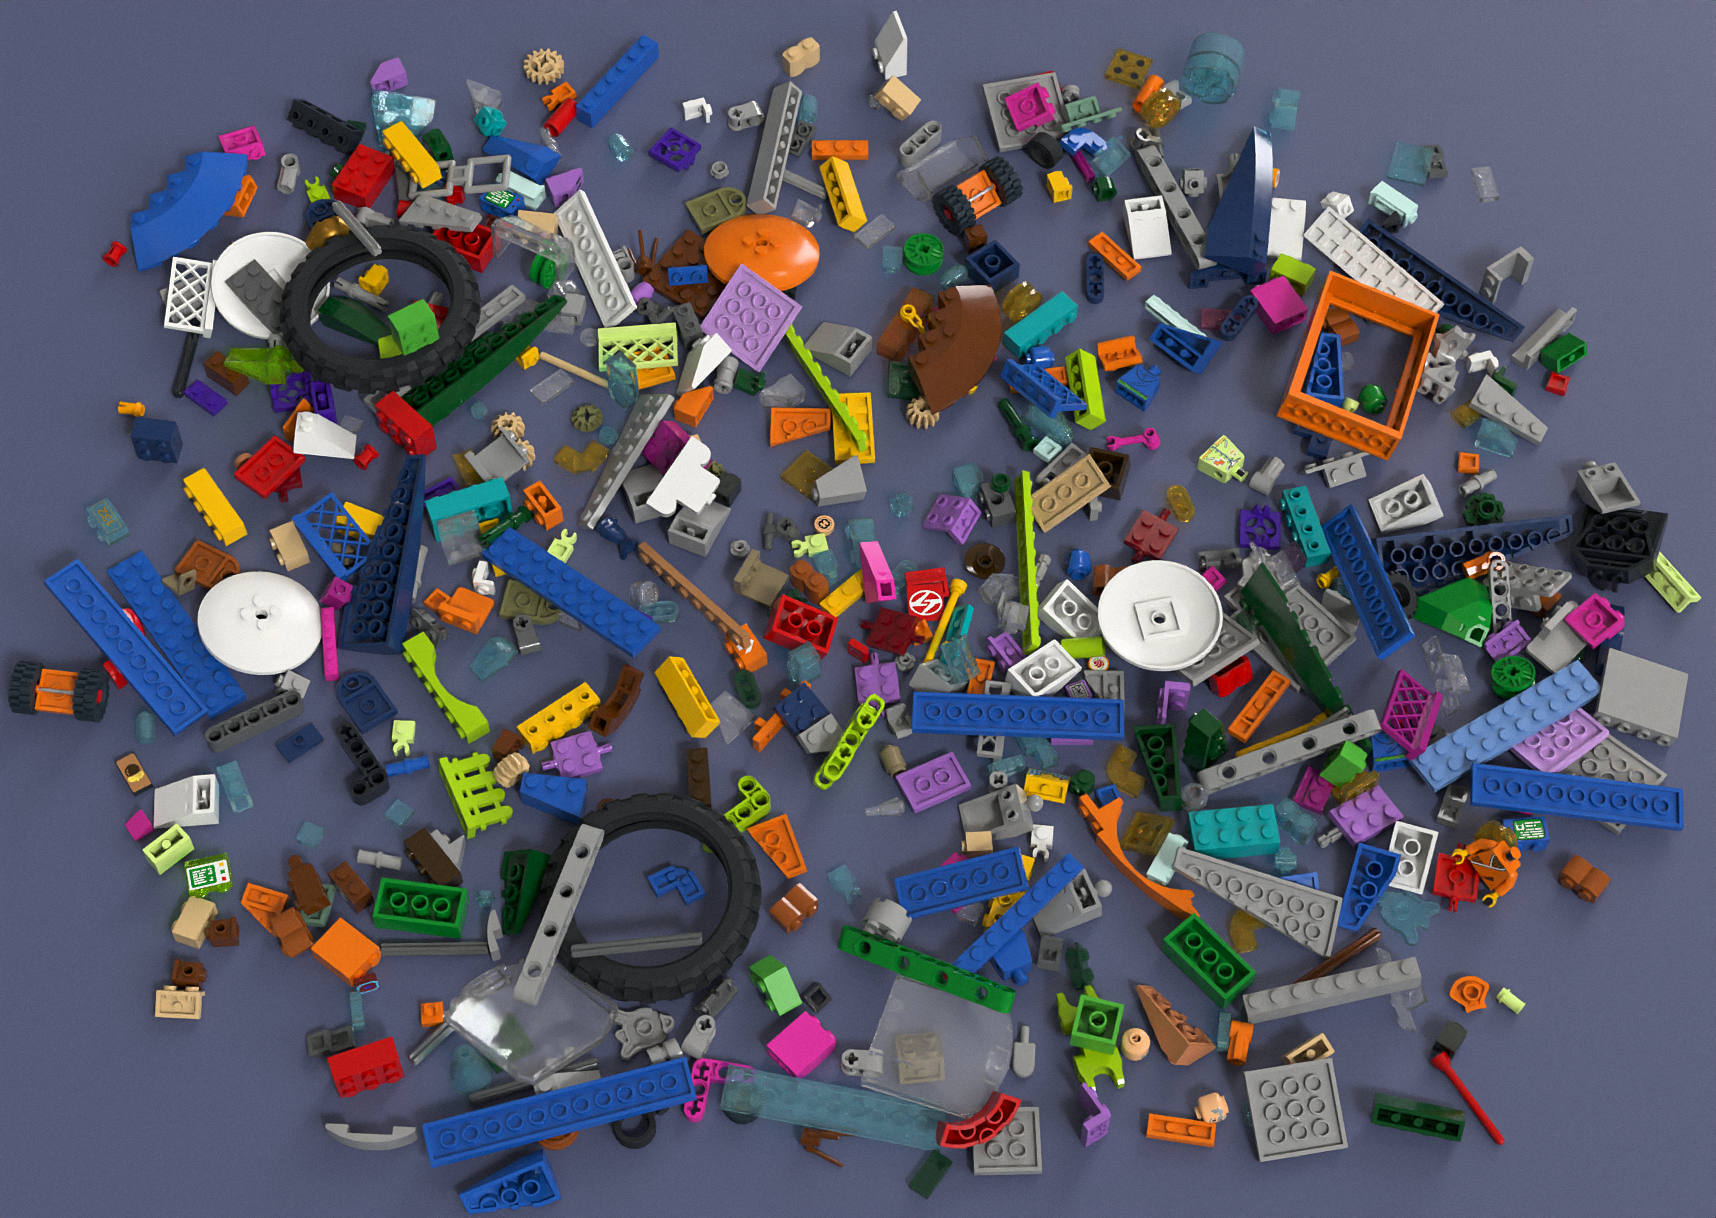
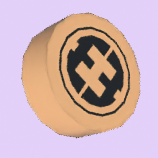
[814,515,834,536]

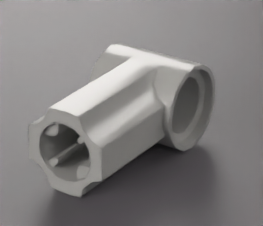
[277,154,301,194]
[356,207,394,230]
[1249,457,1285,496]

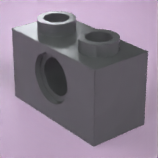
[672,302,703,351]
[978,482,1016,528]

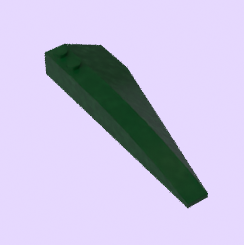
[1239,563,1373,756]

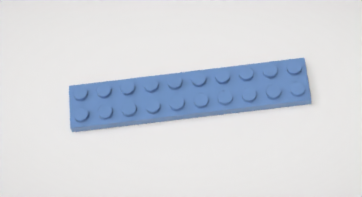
[1408,660,1601,793]

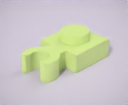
[547,529,577,563]
[791,533,829,557]
[392,720,416,756]

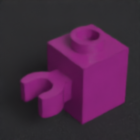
[319,576,353,610]

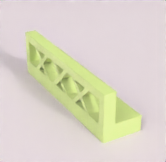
[1645,551,1701,613]

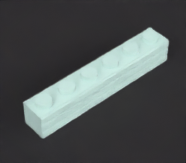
[1145,295,1207,337]

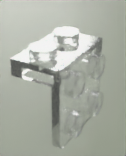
[436,510,486,566]

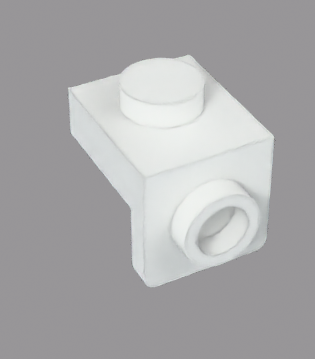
[682,97,712,123]
[1320,191,1354,219]
[1465,350,1499,376]
[472,561,495,595]

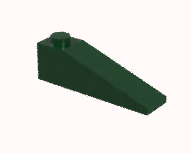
[317,296,392,347]
[501,849,551,936]

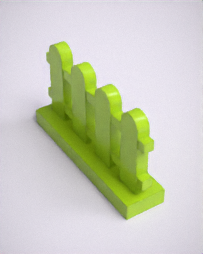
[438,752,513,839]

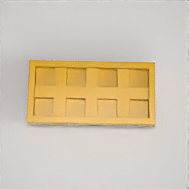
[832,392,875,465]

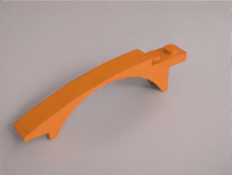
[1078,793,1200,921]

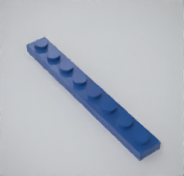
[952,852,1084,973]

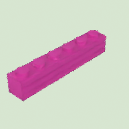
[321,607,339,682]

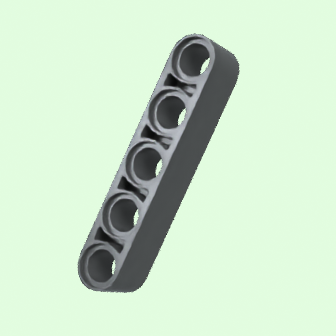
[205,690,304,753]

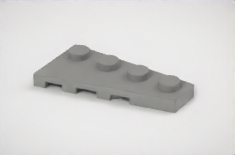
[399,194,482,232]

